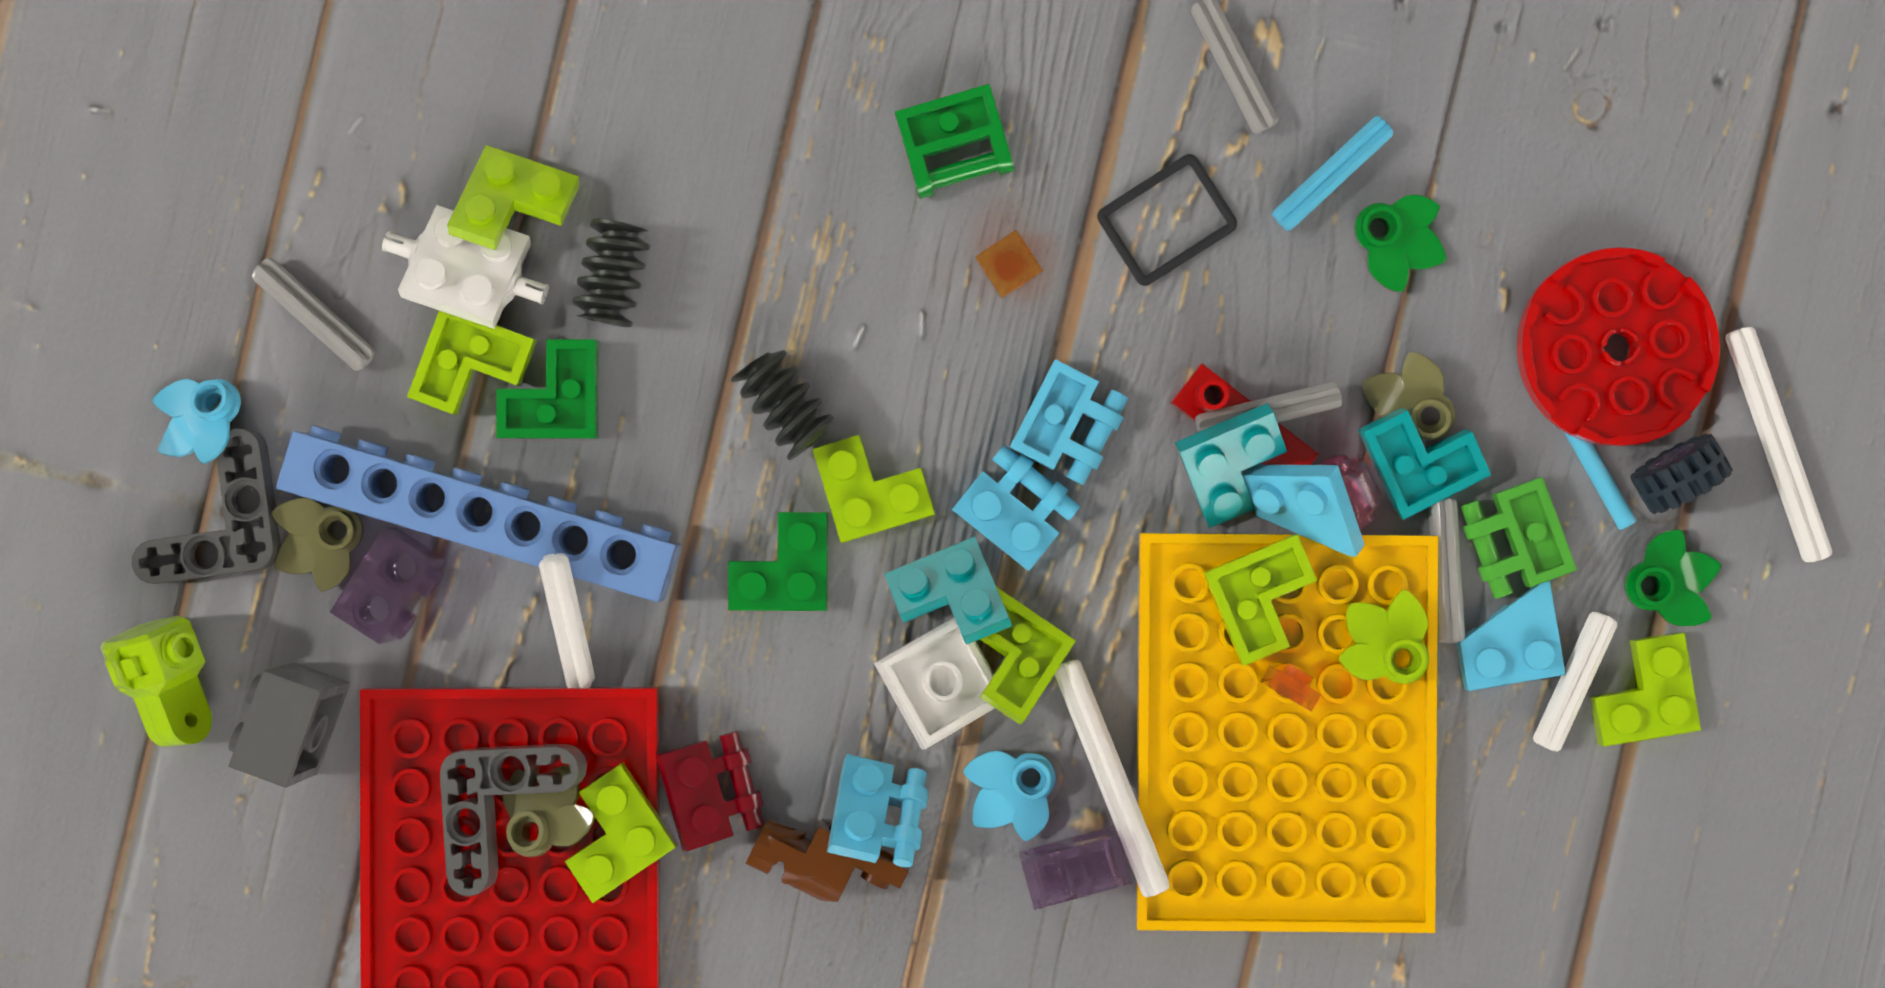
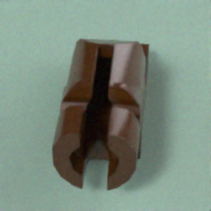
[745,819,909,902]

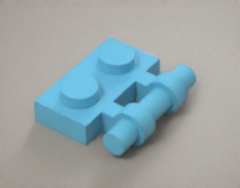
[1009,359,1129,486]
[952,445,1081,571]
[827,754,929,867]

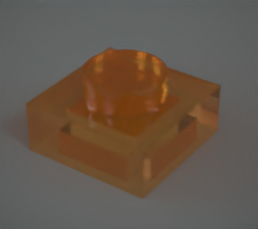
[975,230,1043,300]
[1260,663,1321,712]

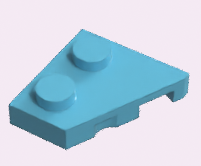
[1242,464,1365,557]

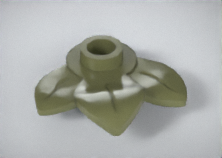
[1362,351,1456,440]
[272,498,364,592]
[503,765,595,857]

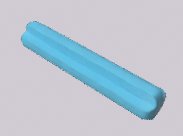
[1272,116,1394,231]

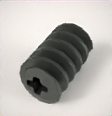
[572,218,651,328]
[730,350,834,461]

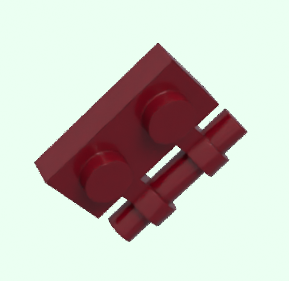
[655,730,764,852]

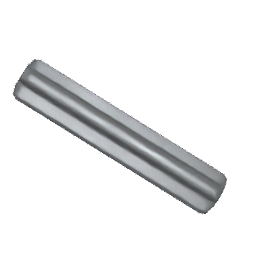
[1191,0,1278,134]
[252,258,375,371]
[1195,382,1342,432]
[1428,497,1465,643]

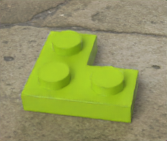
[447,145,580,250]
[407,311,537,415]
[812,435,935,543]
[1202,534,1317,666]
[979,587,1076,725]
[1589,632,1701,747]
[565,762,678,903]

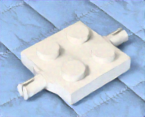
[382,205,549,329]

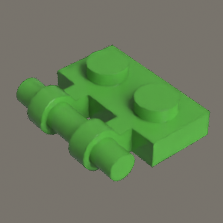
[1460,477,1577,599]

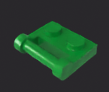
[895,84,1014,199]

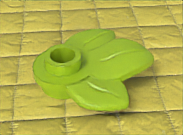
[1338,590,1429,684]

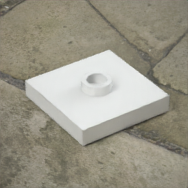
[874,617,994,750]

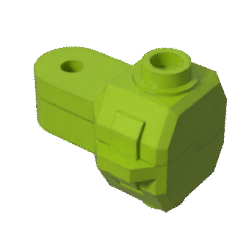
[100,616,212,747]

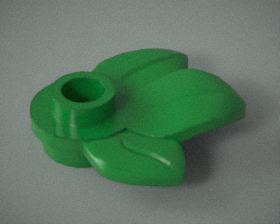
[1354,195,1447,293]
[1624,530,1722,626]

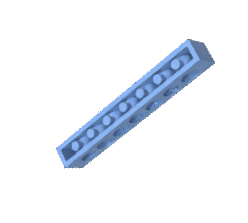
[276,425,682,602]

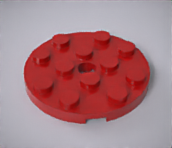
[1516,247,1720,447]

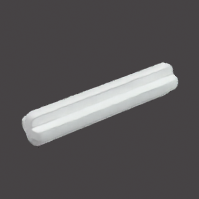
[539,553,595,688]
[1533,612,1617,752]

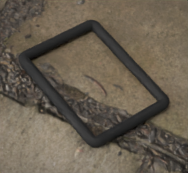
[1097,154,1237,286]

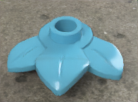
[152,379,241,464]
[963,750,1056,841]

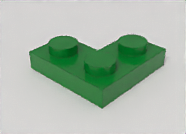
[496,339,599,439]
[728,512,828,611]

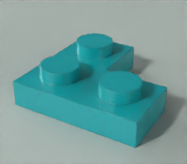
[1175,403,1287,528]
[1358,407,1491,520]
[884,536,1012,645]

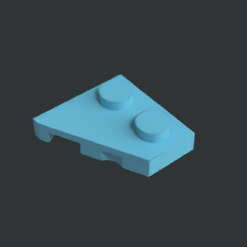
[1456,581,1566,691]

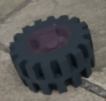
[1630,434,1733,514]

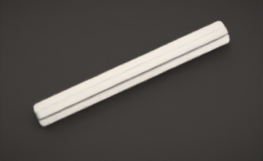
[1725,326,1832,562]
[1054,660,1170,897]

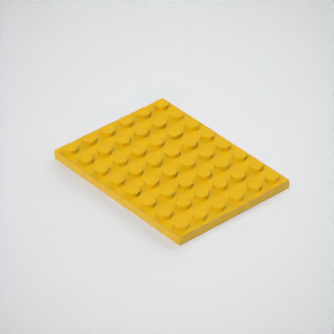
[1136,533,1438,933]

